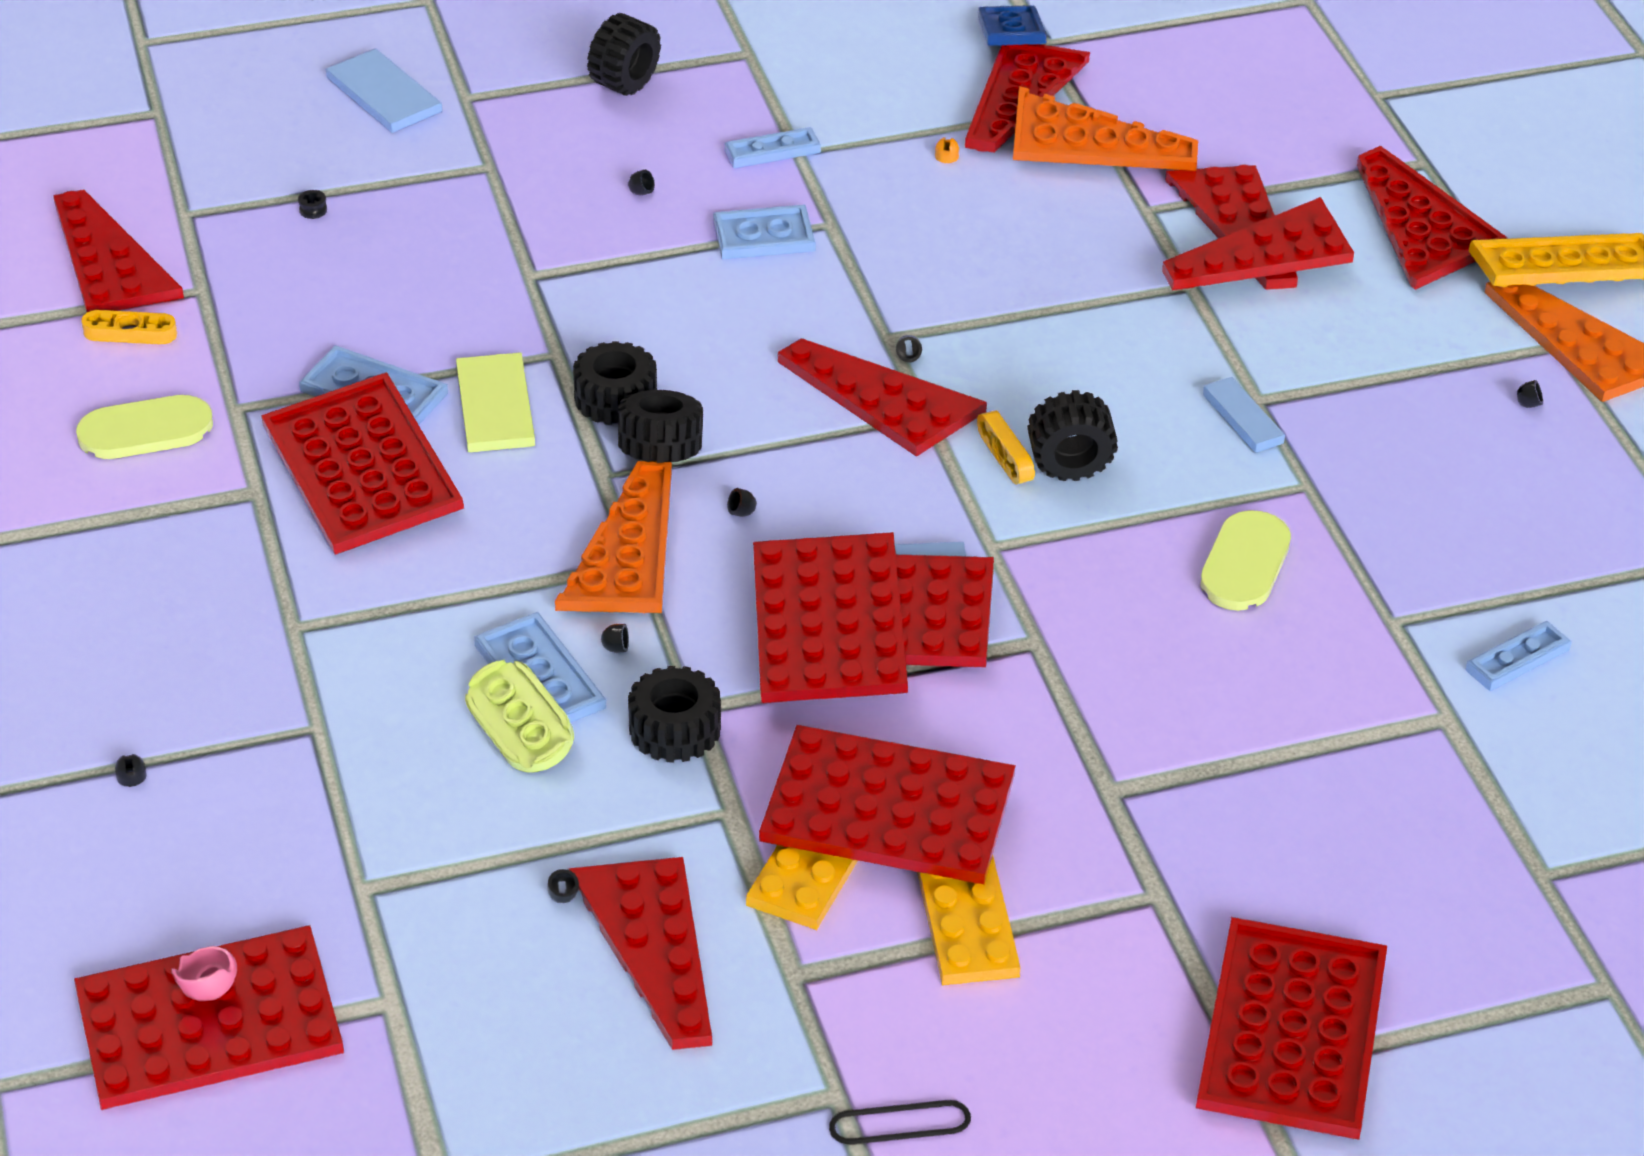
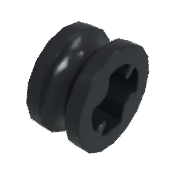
[298,190,327,219]

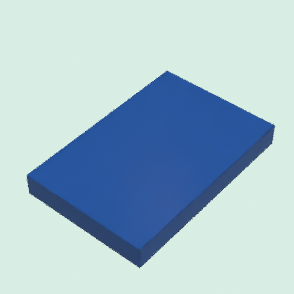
[978,5,1047,45]

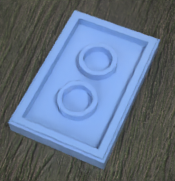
[713,205,816,259]

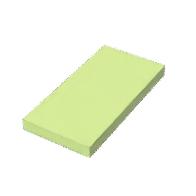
[456,352,535,452]

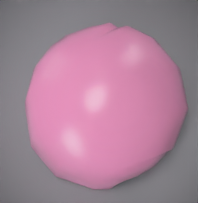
[172,946,237,1001]

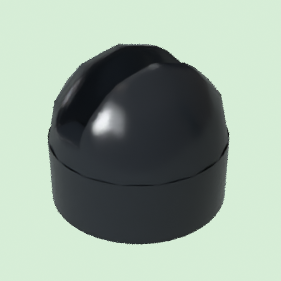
[628,169,655,195]
[896,335,922,363]
[1517,380,1544,408]
[727,488,757,517]
[601,624,629,653]
[115,754,147,787]
[547,869,579,903]

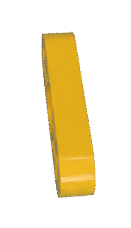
[81,310,177,344]
[977,410,1035,485]

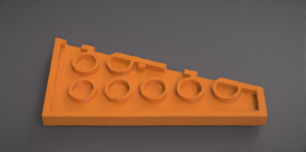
[1013,86,1198,171]
[1484,282,1644,402]
[555,461,672,613]

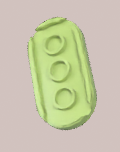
[76,395,213,459]
[1200,510,1291,611]
[465,660,574,772]

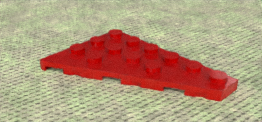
[1357,145,1508,290]

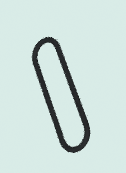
[829,1100,971,1145]

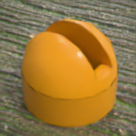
[935,137,959,163]

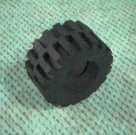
[587,13,661,96]
[573,341,657,425]
[618,390,703,463]
[1027,390,1118,481]
[628,666,721,763]

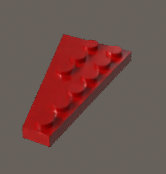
[965,44,1090,153]
[1165,165,1298,290]
[53,190,184,313]
[1162,197,1354,291]
[778,338,987,457]
[568,857,712,1050]

